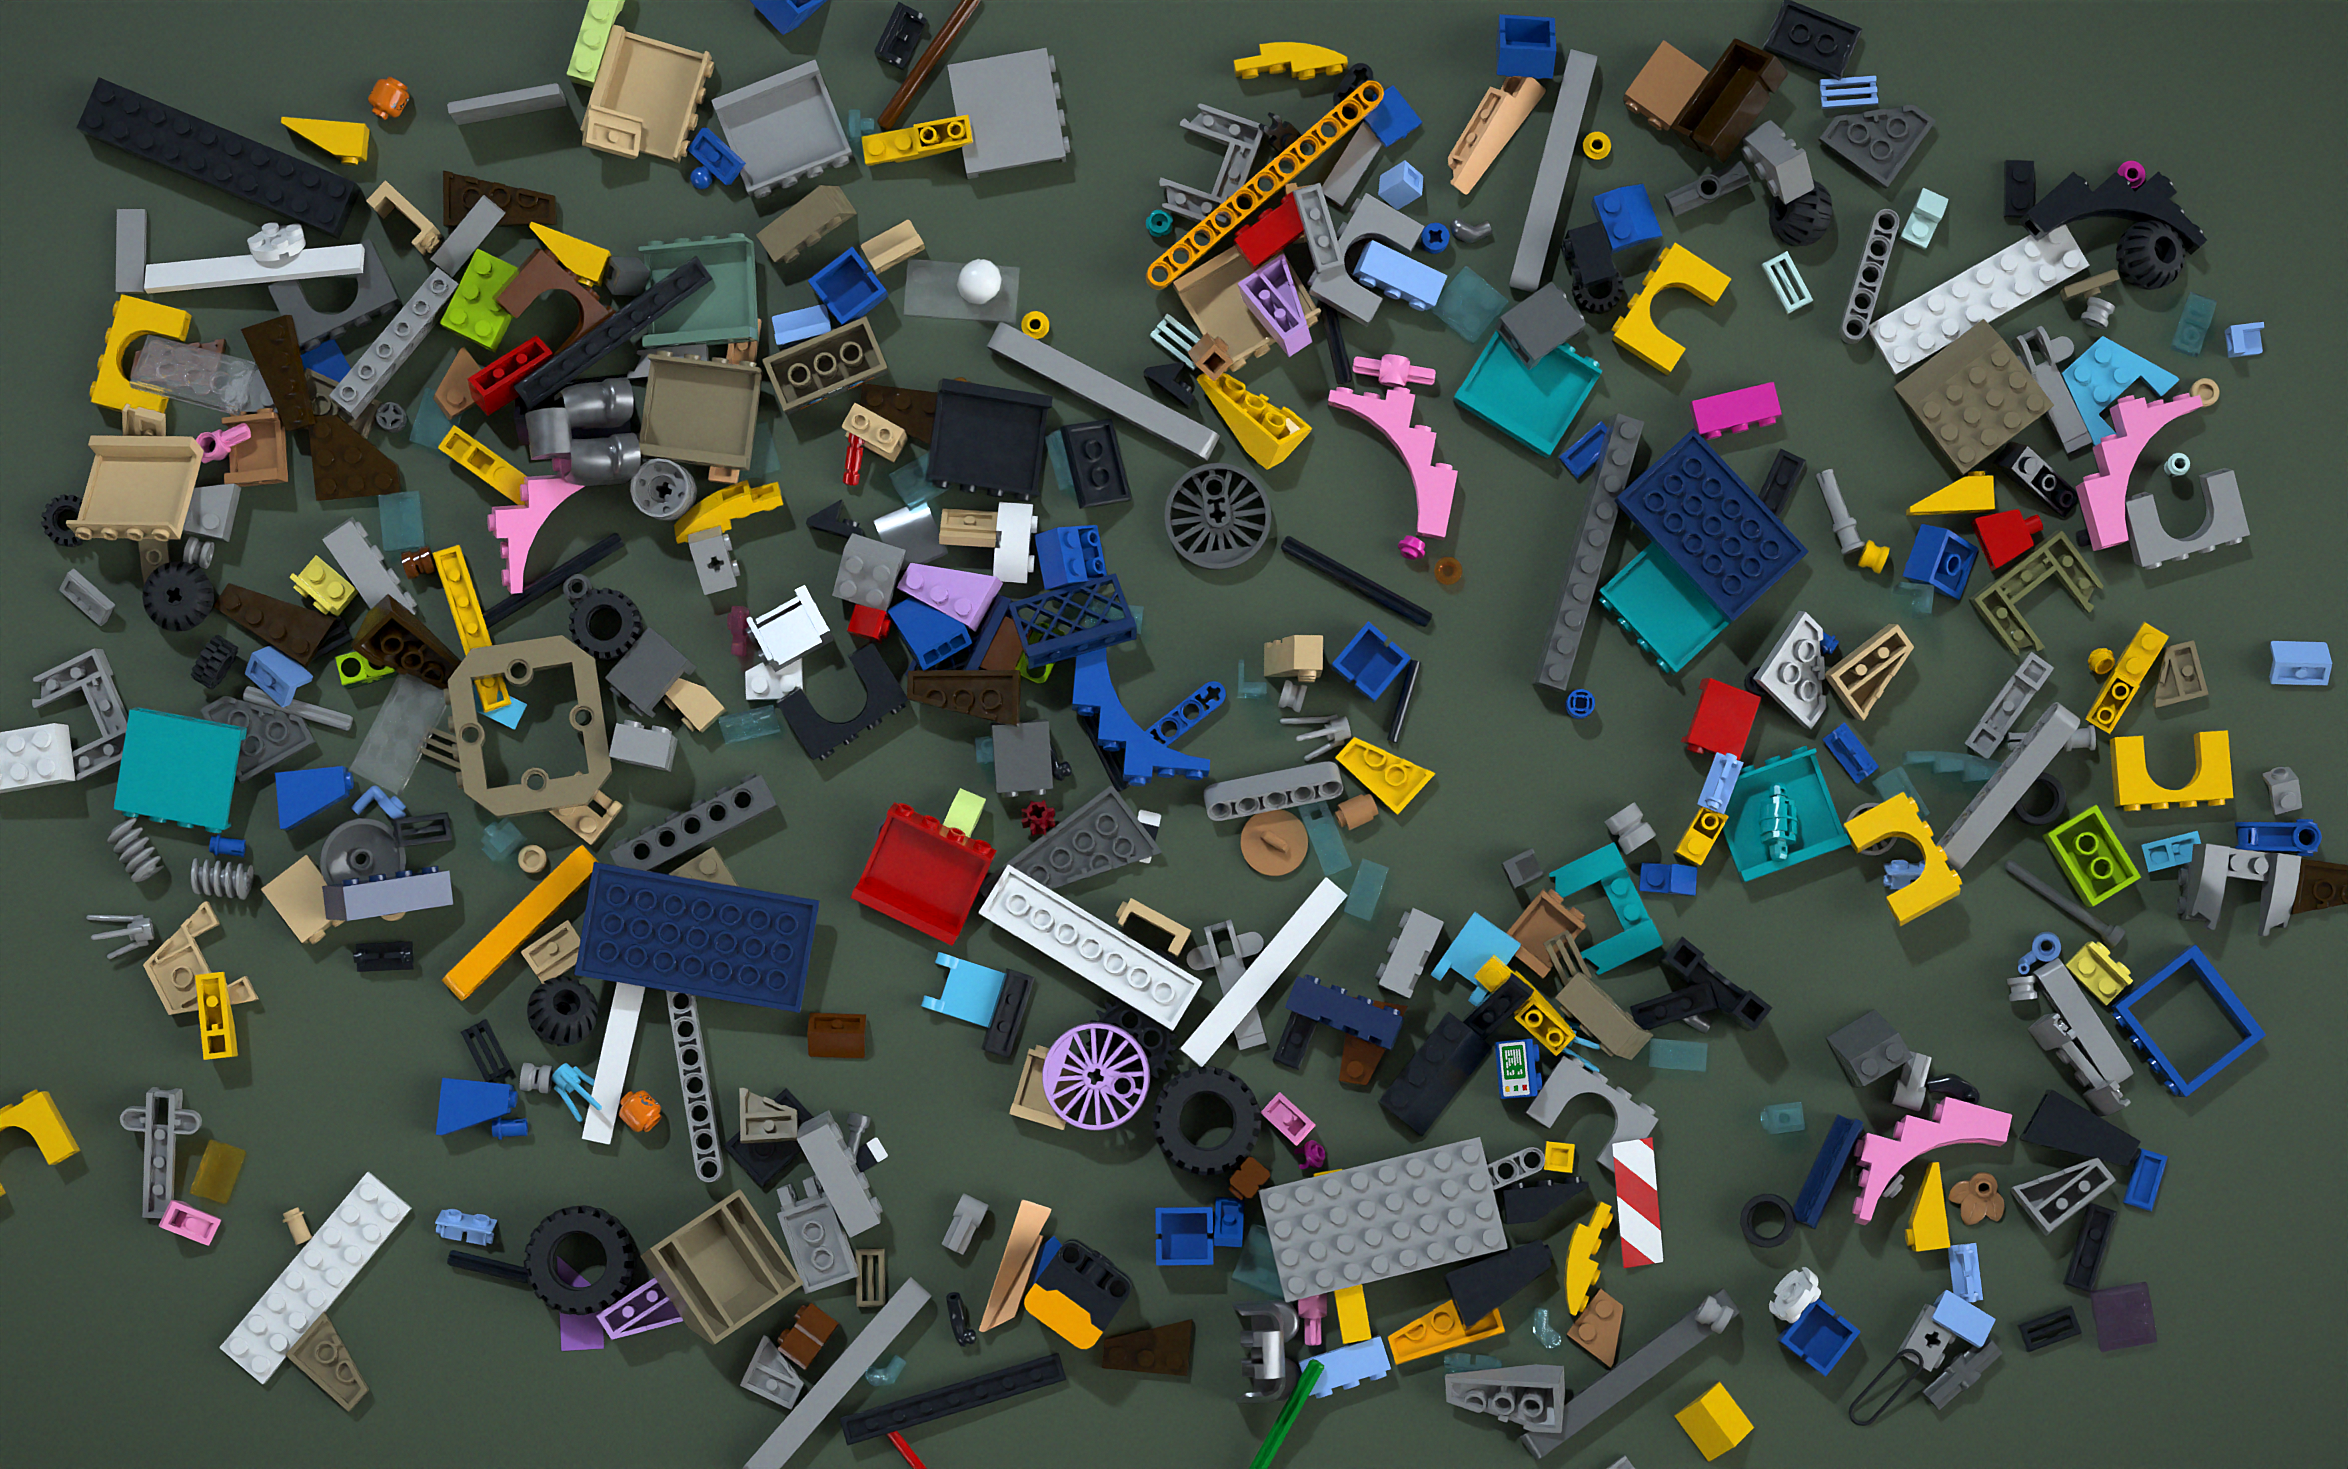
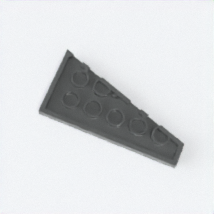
[979,785,1163,900]

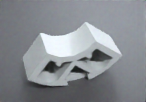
[993,502,1038,583]

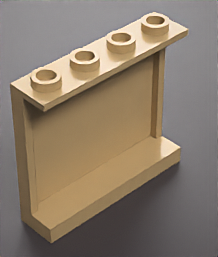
[580,24,714,164]
[1173,246,1321,372]
[66,435,204,541]

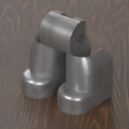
[525,378,641,486]
[1232,1300,1301,1403]

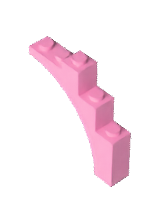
[1327,387,1458,540]
[2075,393,2203,551]
[487,458,585,594]
[1852,1097,2012,1225]

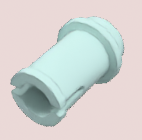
[2164,453,2190,477]

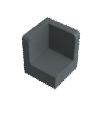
[602,256,650,296]
[1501,848,1543,889]

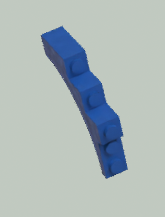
[1072,648,1210,786]

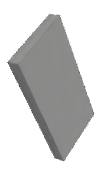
[447,83,567,125]

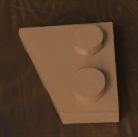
[433,347,481,420]
[1566,1289,1623,1368]

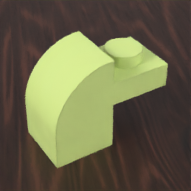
[943,788,986,837]

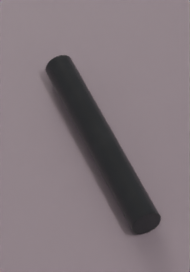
[1387,659,1421,743]

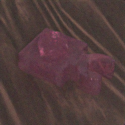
[727,606,749,656]

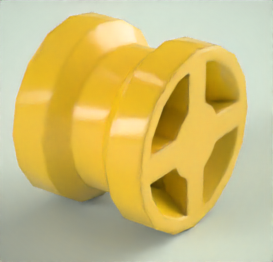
[1858,540,1890,574]

